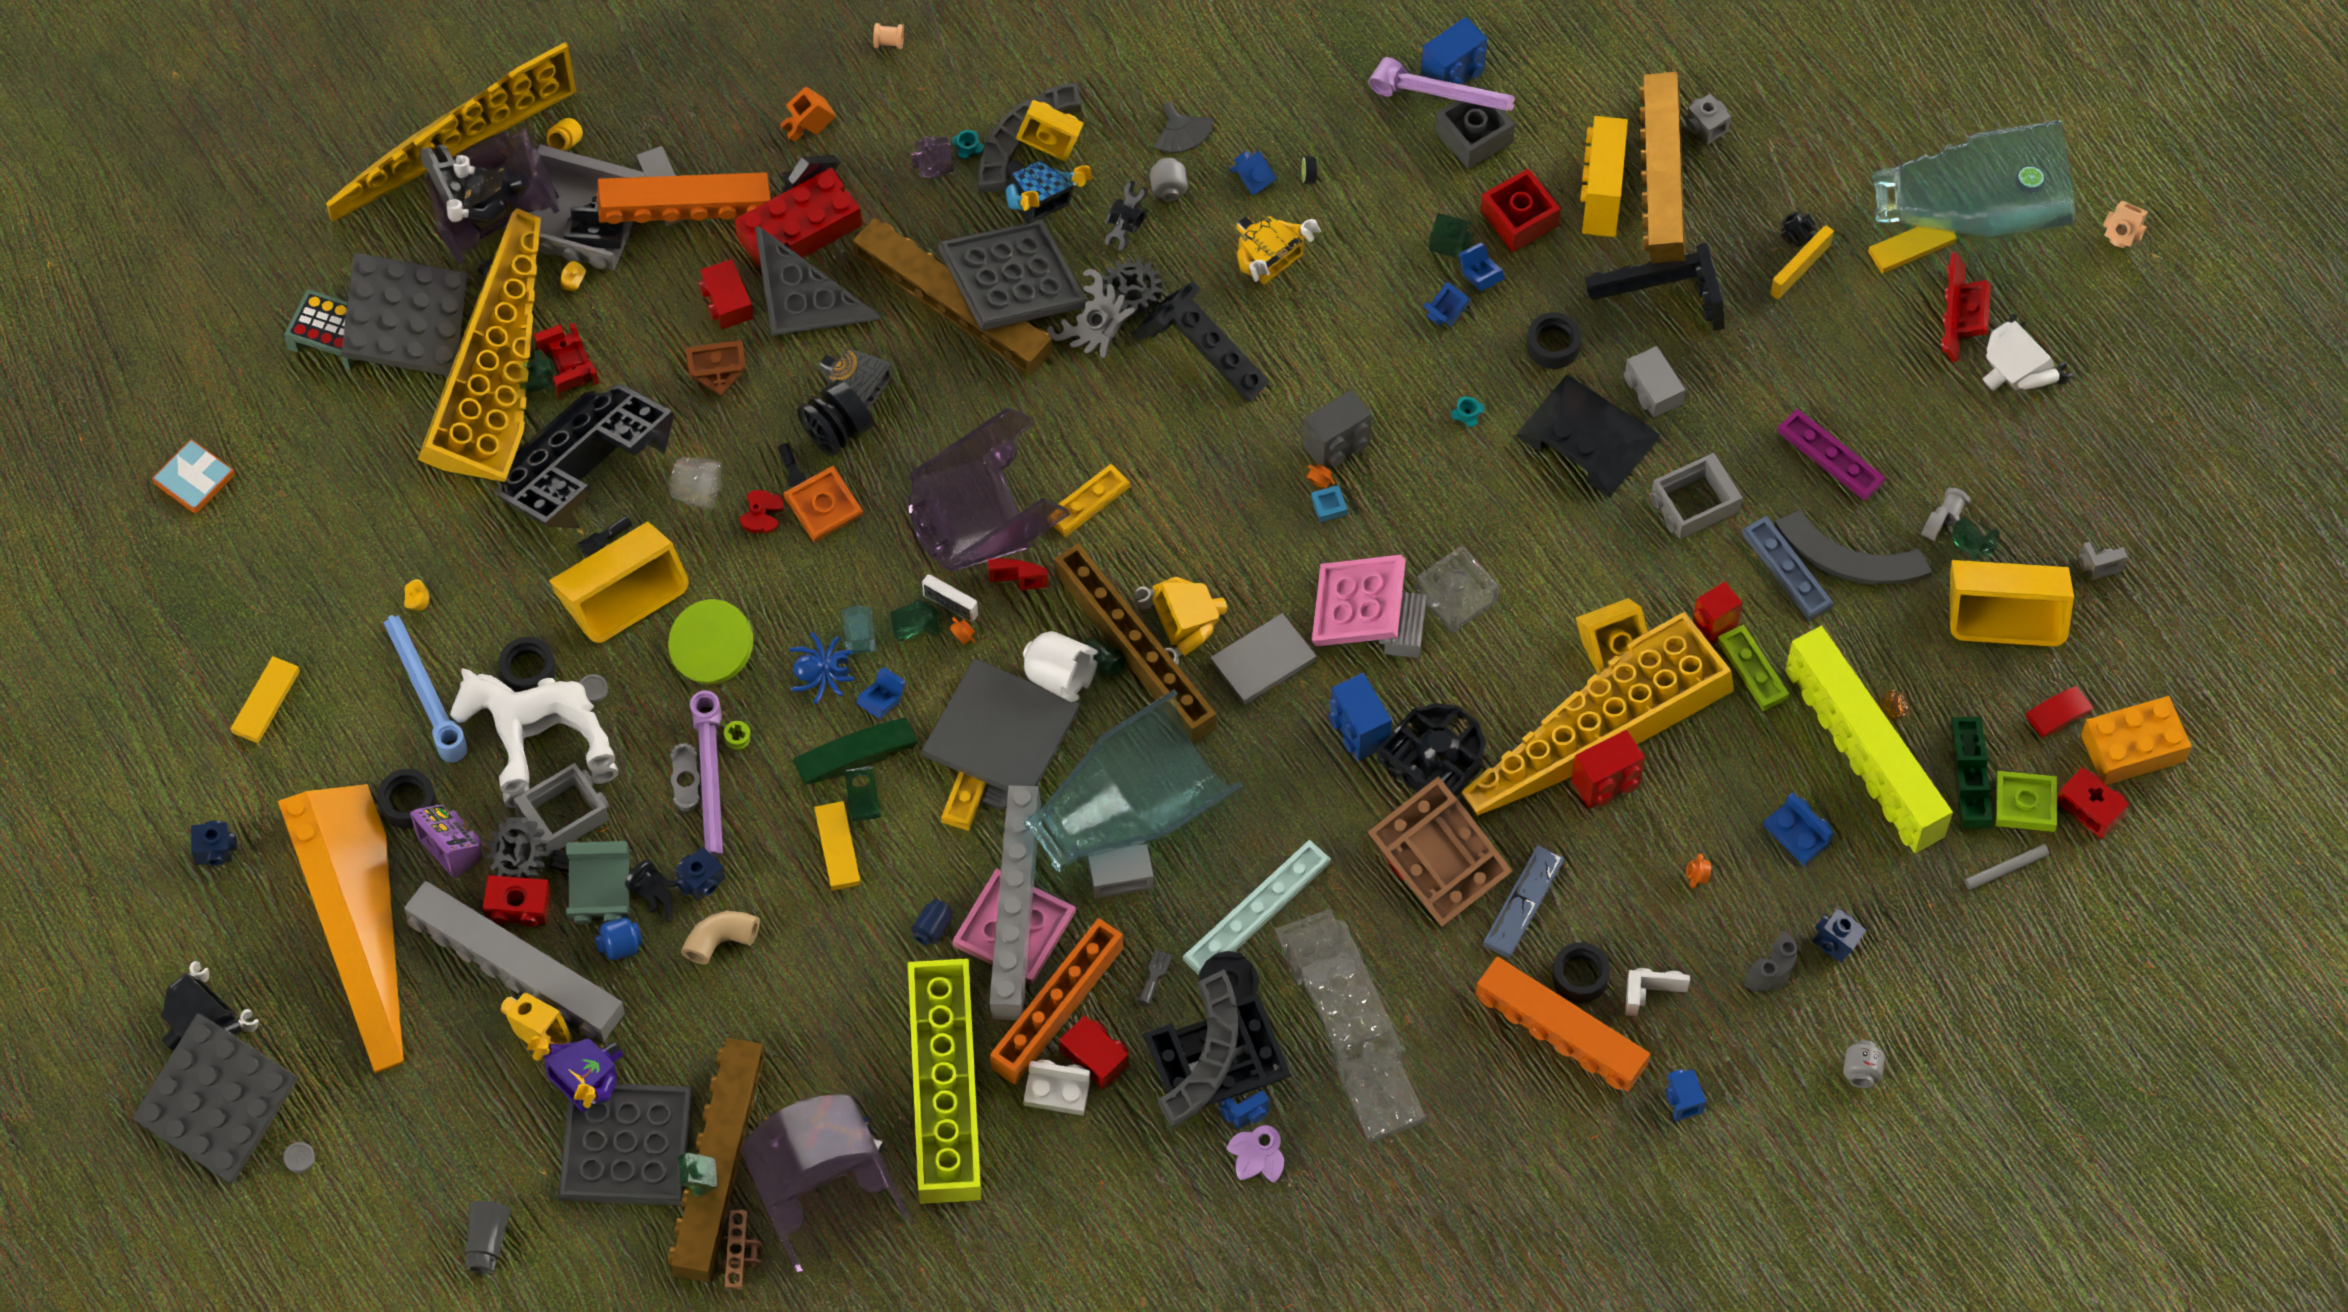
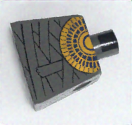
[819,349,892,411]

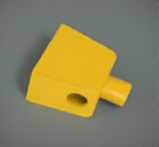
[500,993,573,1044]

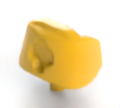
[560,261,586,292]
[404,579,429,611]

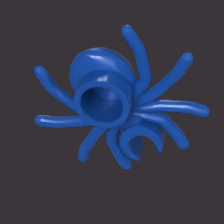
[789,632,854,704]

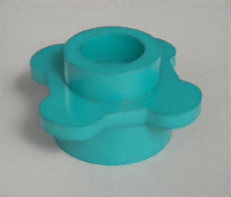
[952,130,984,159]
[1451,396,1484,427]

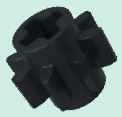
[1780,211,1816,247]

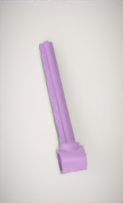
[1368,57,1515,111]
[690,690,723,858]

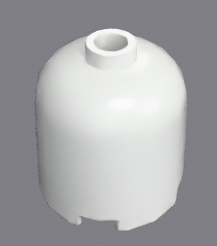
[1023,631,1098,702]

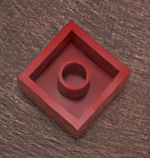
[1480,168,1561,252]
[1571,729,1645,809]

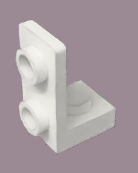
[1625,968,1690,1016]

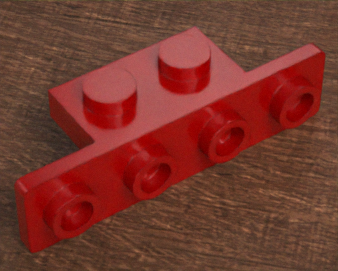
[1941,252,1991,362]

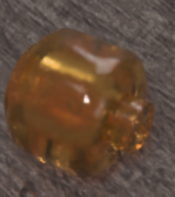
[1878,690,1911,720]

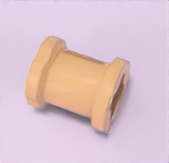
[873,23,904,49]

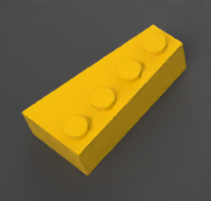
[1580,116,1628,237]

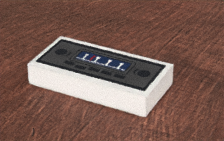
[922,575,978,623]

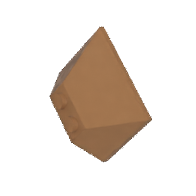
[1368,776,1513,927]

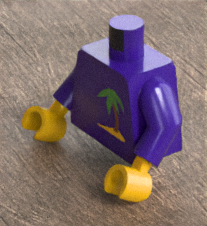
[527,1036,623,1113]

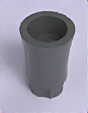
[465,1201,512,1274]

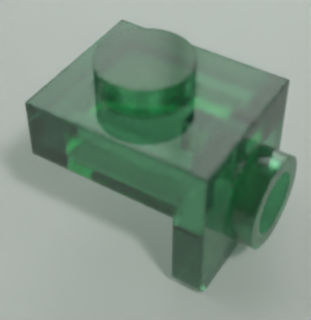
[520,350,555,393]
[1952,516,2000,561]
[890,599,939,641]
[678,1152,718,1197]

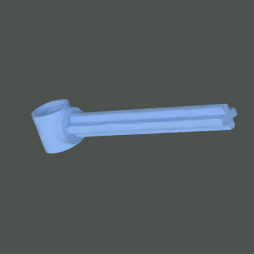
[383,615,468,763]

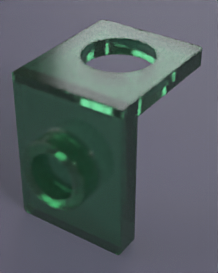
[844,766,881,822]

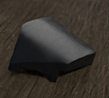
[781,155,841,193]
[564,196,624,249]

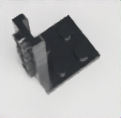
[1585,243,1725,331]
[1132,281,1270,402]

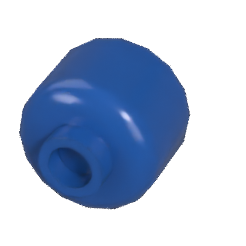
[595,918,642,961]

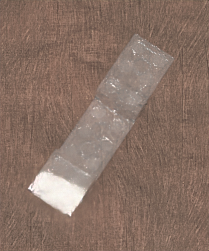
[1275,908,1426,1143]

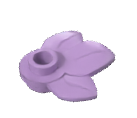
[1226,1125,1285,1183]

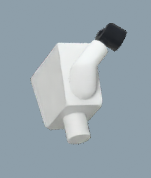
[1982,314,2073,392]

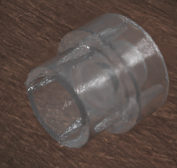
[670,457,723,510]

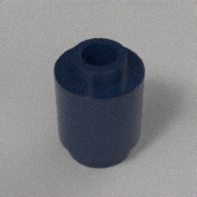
[911,899,953,946]

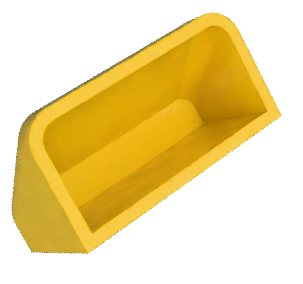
[549,521,689,643]
[1950,560,2074,647]

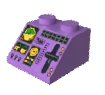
[410,804,483,879]

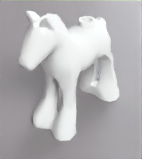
[450,668,619,808]

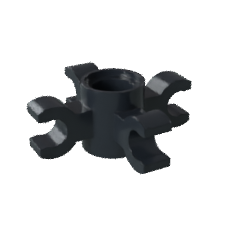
[1105,181,1148,251]

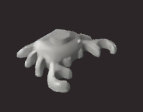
[1047,269,1135,358]

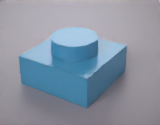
[1311,485,1348,522]

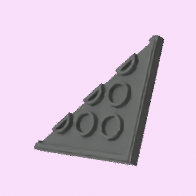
[755,226,880,336]

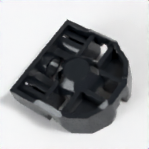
[1376,703,1486,797]

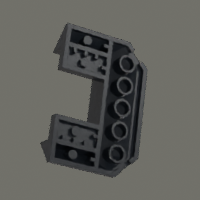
[496,384,674,528]

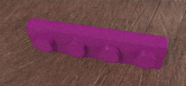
[1777,409,1885,502]

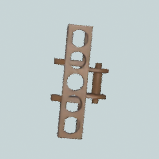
[720,1210,762,1290]

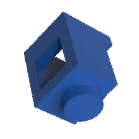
[1665,1069,1706,1122]

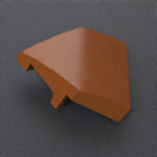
[685,340,746,397]

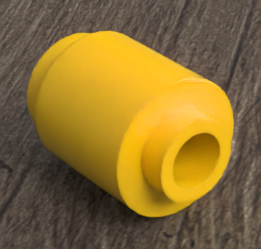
[547,118,583,151]

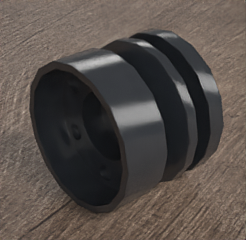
[797,379,873,457]

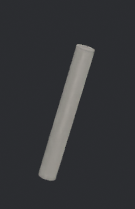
[1964,844,2049,890]

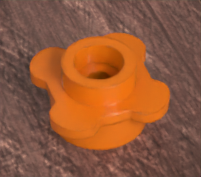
[1306,464,1335,489]
[949,617,976,645]
[1686,854,1711,888]

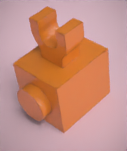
[780,86,836,142]

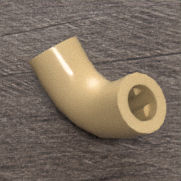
[681,911,760,965]

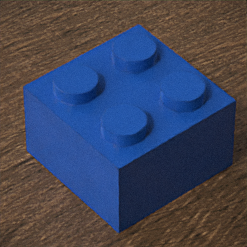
[1421,17,1488,98]
[1328,673,1392,761]

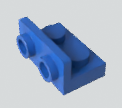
[1763,792,1833,866]

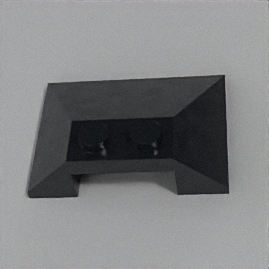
[1516,374,1660,498]
[1143,993,1291,1108]

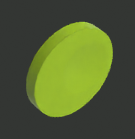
[668,599,753,685]

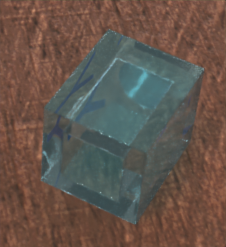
[842,606,876,654]

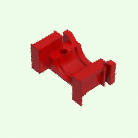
[533,323,599,400]

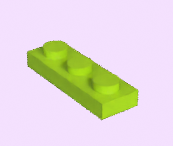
[1717,624,1789,711]

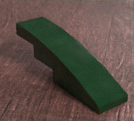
[793,717,918,785]
[1951,717,1993,828]

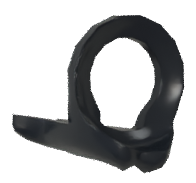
[625,859,679,922]

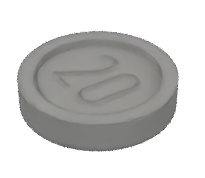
[579,674,608,703]
[283,1142,315,1173]

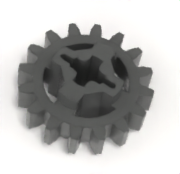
[1102,257,1162,317]
[487,817,549,878]

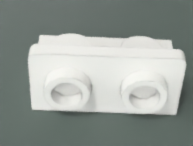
[1023,1059,1090,1116]

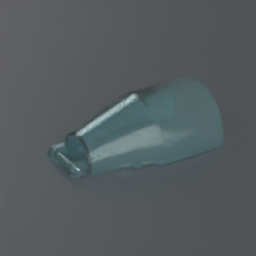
[1872,120,2076,239]
[1023,689,1242,872]

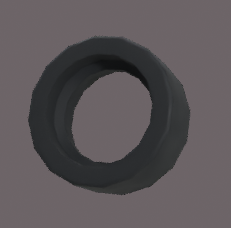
[1526,312,1581,369]
[498,636,556,692]
[377,769,436,829]
[1552,942,1611,1003]

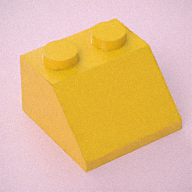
[1015,99,1084,162]
[1576,598,1648,675]

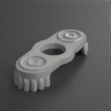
[670,743,701,812]

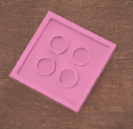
[1312,555,1406,647]
[952,868,1076,985]

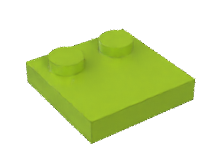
[1995,771,2057,832]

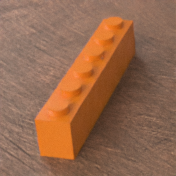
[596,172,771,224]
[990,918,1123,1085]
[1475,956,1651,1092]

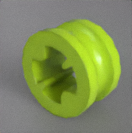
[724,721,750,750]

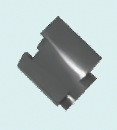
[1744,930,1797,992]

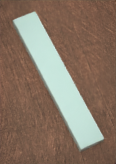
[1183,840,1331,975]

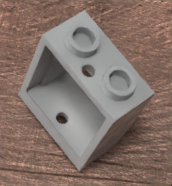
[1650,453,1743,540]
[514,763,610,856]

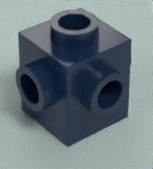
[191,820,237,866]
[676,847,725,901]
[1812,908,1867,963]

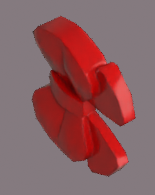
[739,490,784,534]

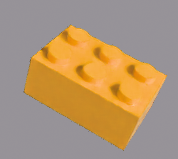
[2081,696,2192,785]

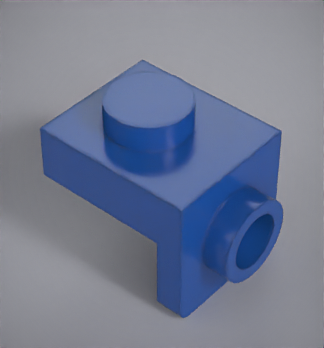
[1229,150,1277,195]
[1459,242,1504,291]
[1423,281,1471,327]
[856,667,906,719]
[1220,1090,1269,1129]

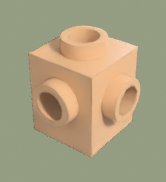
[2103,201,2148,248]

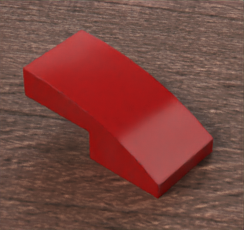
[988,558,1049,591]
[2025,686,2094,738]

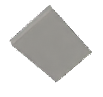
[1210,613,1316,705]

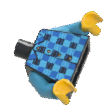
[1006,159,1093,224]

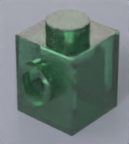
[1429,213,1474,259]

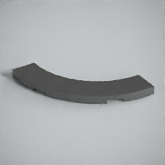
[978,82,1081,193]
[1774,510,1932,585]
[1157,969,1238,1129]

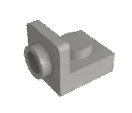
[2078,542,2128,580]

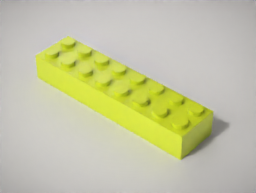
[1785,626,1953,853]
[908,958,981,1204]

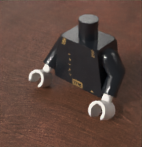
[447,155,530,231]
[161,961,258,1051]

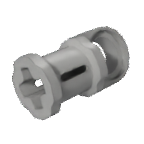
[1921,488,1970,541]

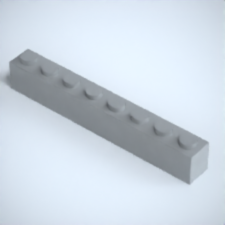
[989,785,1041,1020]
[404,880,625,1042]

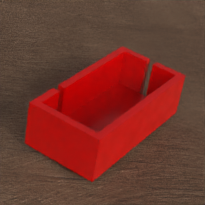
[734,168,862,273]

